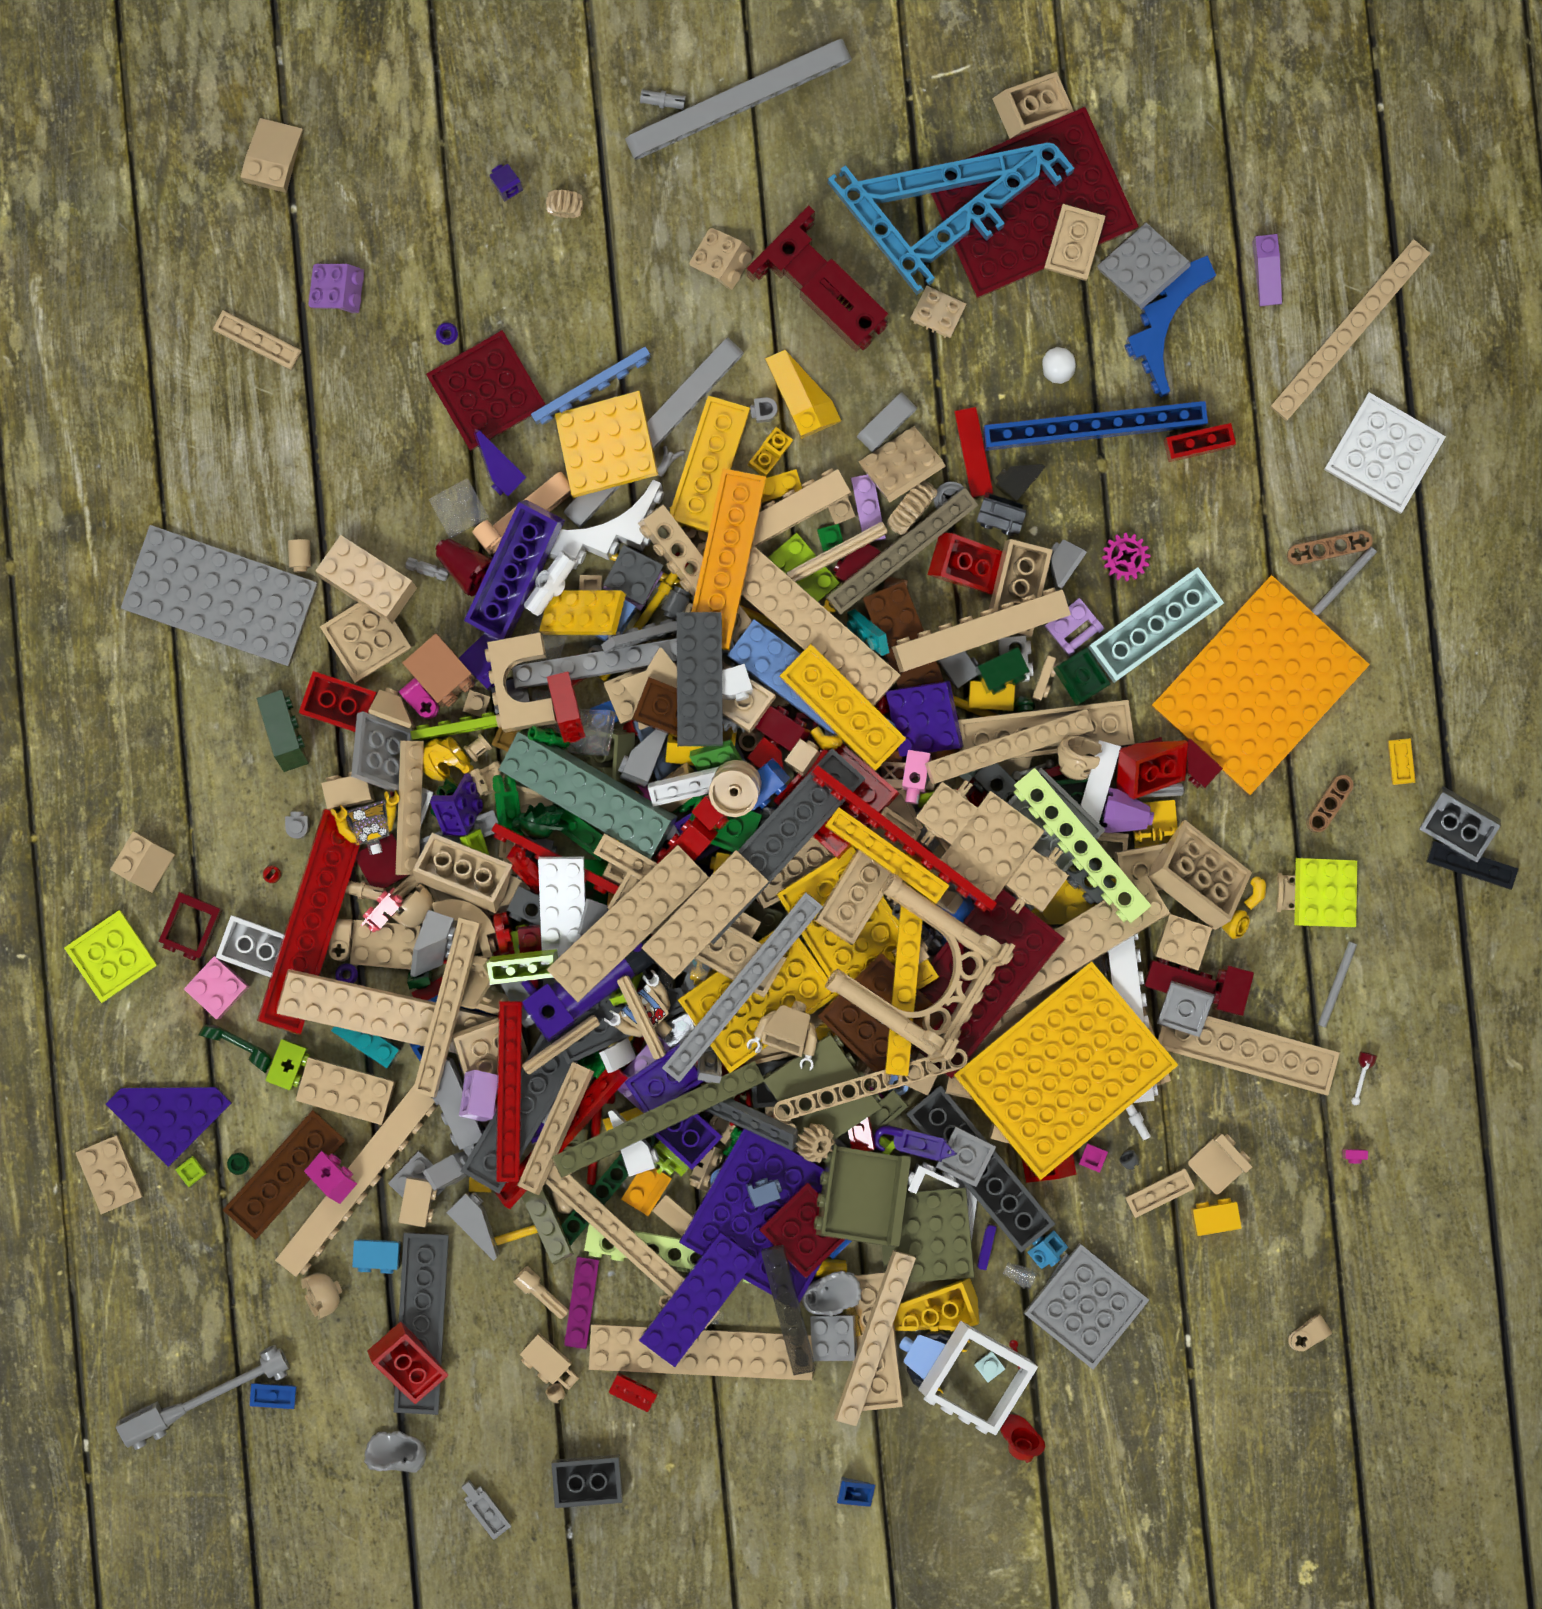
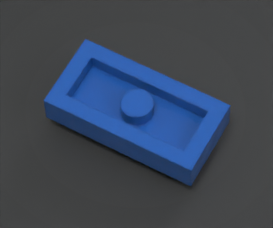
[250,1383,297,1409]

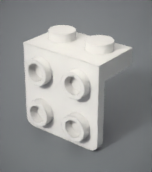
[907,1162,960,1194]

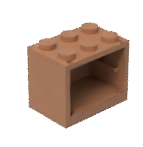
[402,634,476,708]

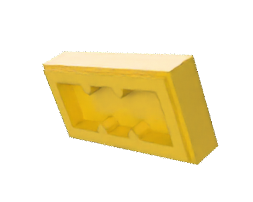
[1387,738,1415,785]

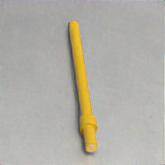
[599,572,678,682]

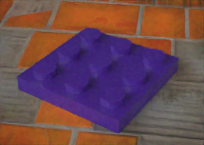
[886,681,963,757]

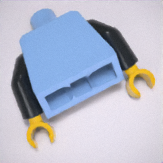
[899,1331,970,1394]

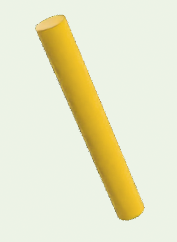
[494,1217,561,1245]

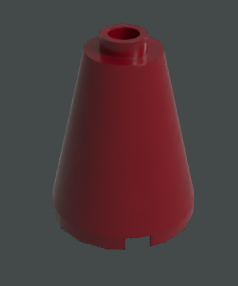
[435,539,492,597]

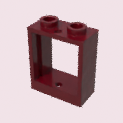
[158,892,223,961]

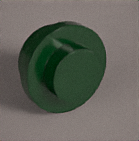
[227,1153,250,1175]

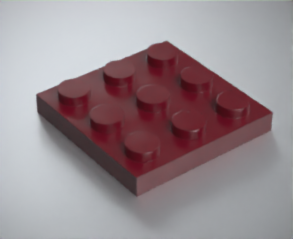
[759,1182,845,1278]

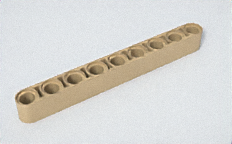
[773,1049,968,1121]

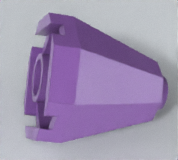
[1100,788,1154,833]

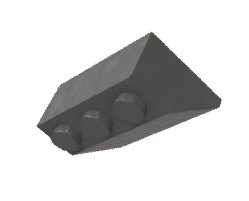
[1419,786,1501,863]

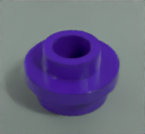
[436,323,458,345]
[335,963,358,984]

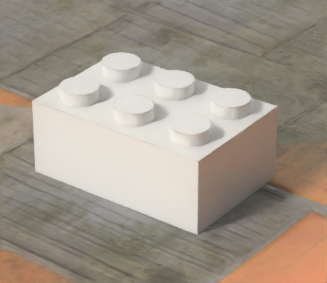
[216,916,284,977]

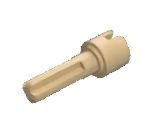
[513,1265,569,1319]

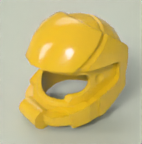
[423,737,474,781]

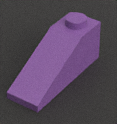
[1252,234,1282,307]

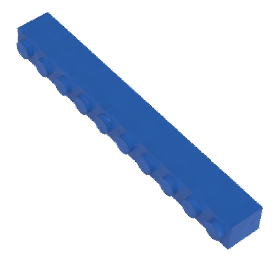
[983,401,1208,451]

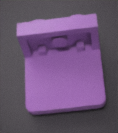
[308,264,364,313]

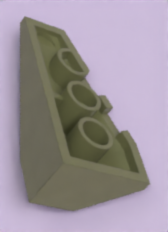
[583,729,635,786]

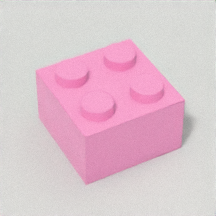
[184,956,250,1019]

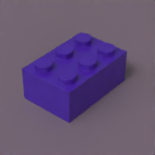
[654,1114,723,1170]

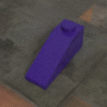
[474,430,526,496]

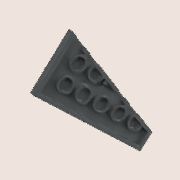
[543,988,685,1065]

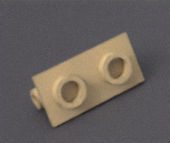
[689,1146,723,1191]

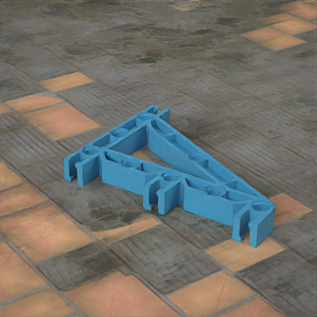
[828,143,1074,295]

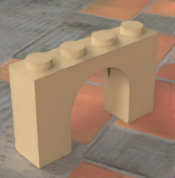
[485,633,558,733]

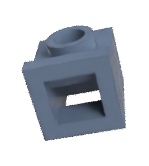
[746,1178,782,1208]

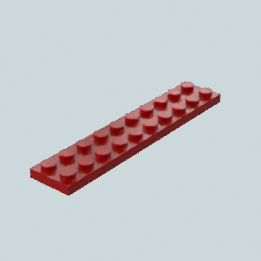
[257,809,367,1035]

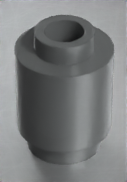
[661,586,691,620]

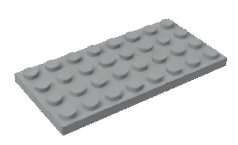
[121,525,318,667]

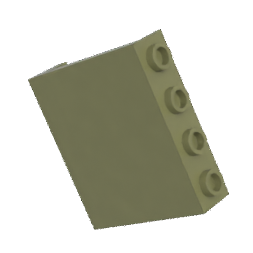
[763,1031,882,1140]
[814,1144,911,1247]

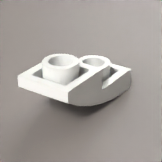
[599,1037,636,1073]

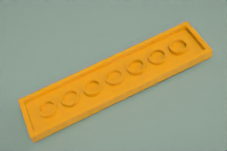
[691,468,767,650]

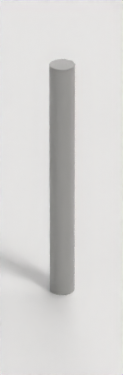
[1311,547,1377,617]
[1318,942,1357,1028]

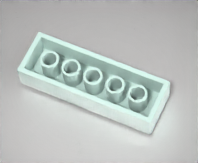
[1088,567,1224,683]

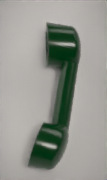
[198,1024,272,1073]

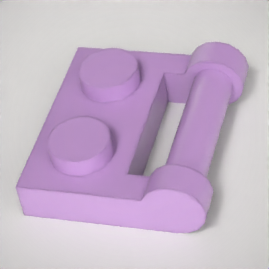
[1045,598,1104,657]

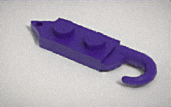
[873,1125,957,1162]

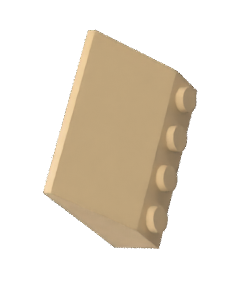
[1148,820,1252,930]

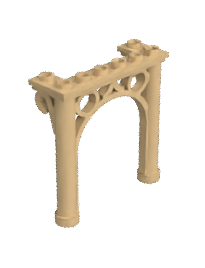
[825,874,1015,1063]

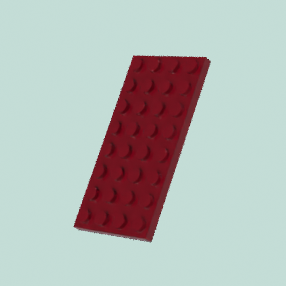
[914,889,1066,1079]

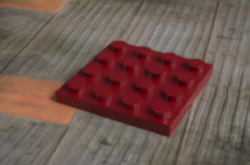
[426,330,546,451]

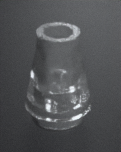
[1003,1262,1038,1289]

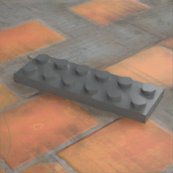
[677,612,723,747]

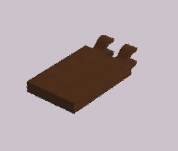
[632,677,677,737]

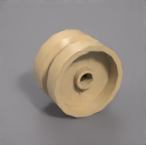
[709,760,762,817]

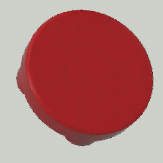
[493,911,515,955]

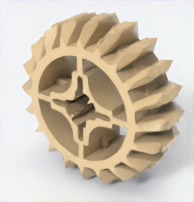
[887,480,937,535]

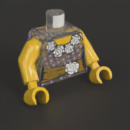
[331,790,400,855]

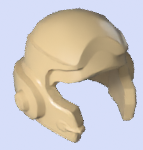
[1057,736,1102,780]

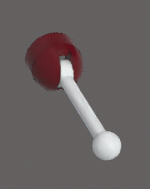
[1351,1051,1377,1105]

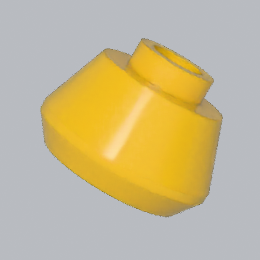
[1222,910,1250,939]

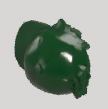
[511,802,569,840]

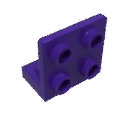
[459,632,499,691]
[430,773,483,835]

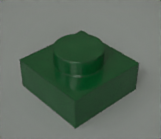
[407,970,432,990]

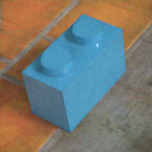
[352,1239,401,1274]

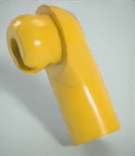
[810,727,843,750]
[1244,876,1266,910]

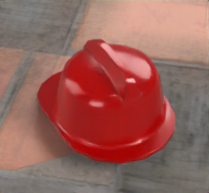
[1000,1414,1045,1463]

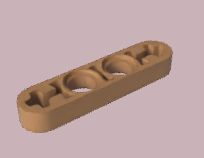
[1287,531,1373,566]

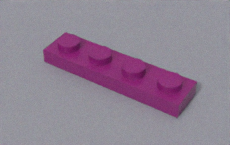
[564,1256,599,1349]

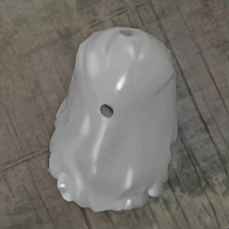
[801,1271,862,1317]
[364,1431,427,1473]

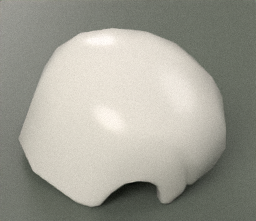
[1042,347,1076,384]

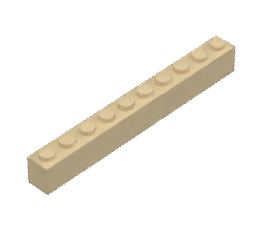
[275,1084,437,1277]

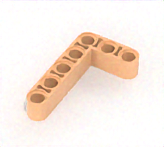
[472,472,571,557]

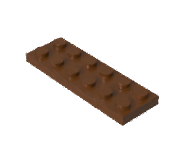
[223,1110,346,1240]

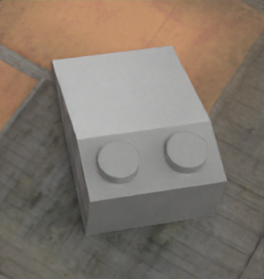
[618,729,667,788]
[446,1192,500,1261]

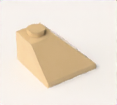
[368,688,415,730]

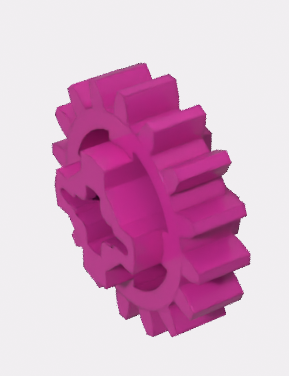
[1102,533,1150,582]

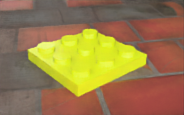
[1294,858,1357,927]
[64,910,158,1003]

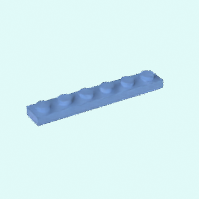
[531,346,651,425]

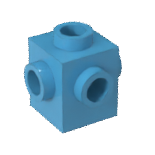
[1027,1230,1068,1269]

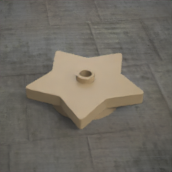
[620,647,677,730]

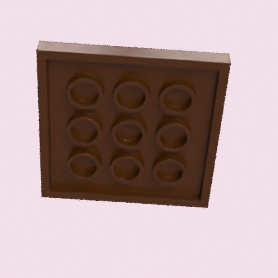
[817,952,943,1073]

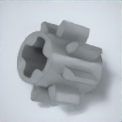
[923,928,943,955]

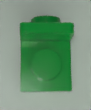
[817,524,843,553]

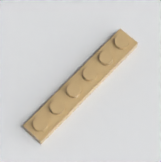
[396,741,424,875]
[517,1062,594,1195]

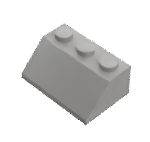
[410,910,456,977]

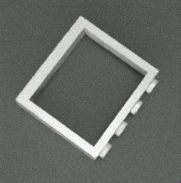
[918,1321,1038,1435]

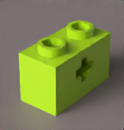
[265,1039,310,1090]

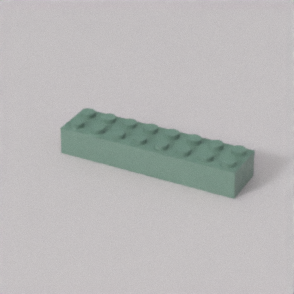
[498,729,678,859]

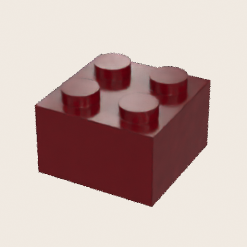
[1212,966,1254,1016]

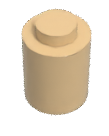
[288,539,311,572]

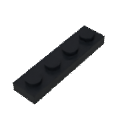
[1426,841,1519,890]

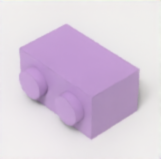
[459,1070,498,1122]

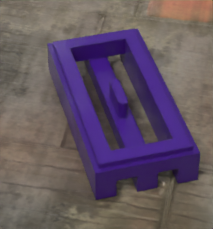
[977,1224,996,1270]

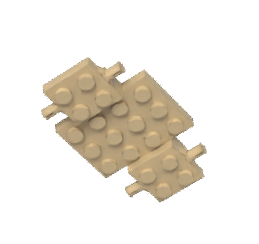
[915,780,1069,914]

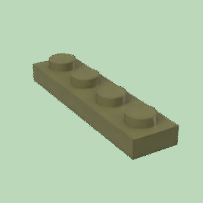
[839,1089,909,1148]
[522,1187,574,1265]

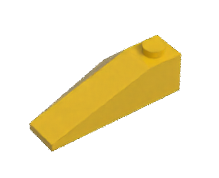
[765,350,841,439]
[894,1278,980,1331]

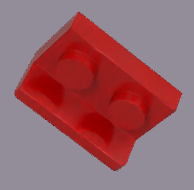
[609,1372,658,1412]

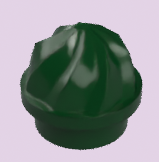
[1013,696,1035,713]

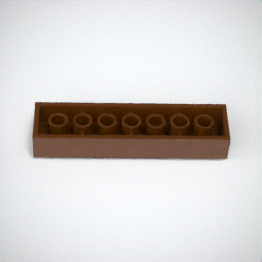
[863,581,960,761]

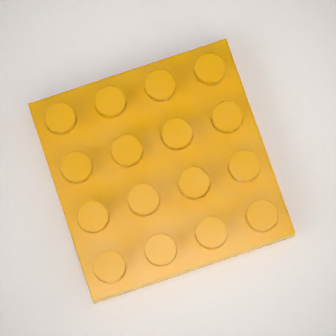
[555,391,658,498]

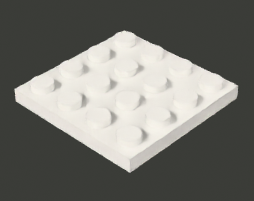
[1324,392,1446,514]

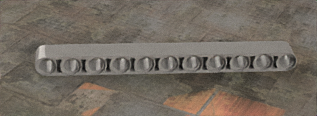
[625,39,852,160]
[564,337,744,528]

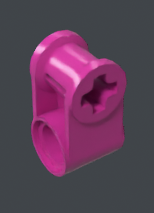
[398,677,439,719]

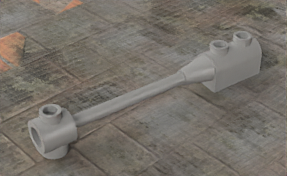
[116,1345,290,1450]

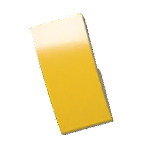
[748,427,793,477]

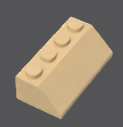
[413,833,512,913]

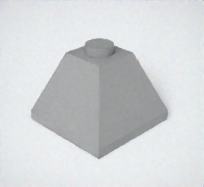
[1050,539,1087,591]

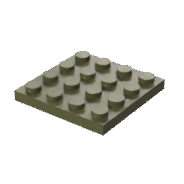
[882,1187,975,1283]

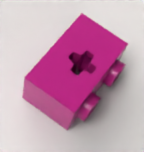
[304,1151,357,1204]

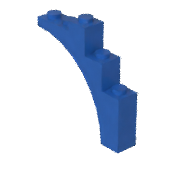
[1124,255,1216,398]

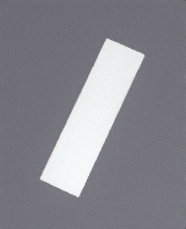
[1081,740,1121,823]

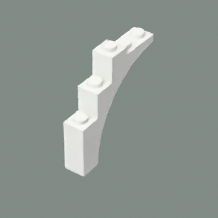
[548,480,664,569]

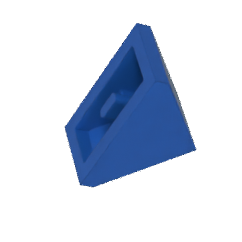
[837,1477,875,1507]

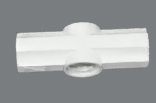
[524,550,577,616]

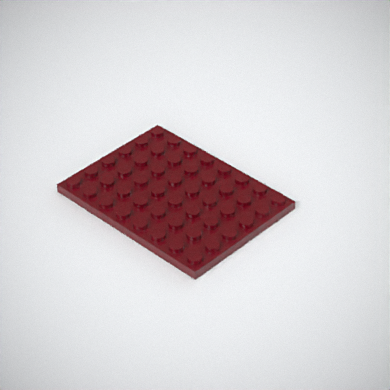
[930,107,1139,299]

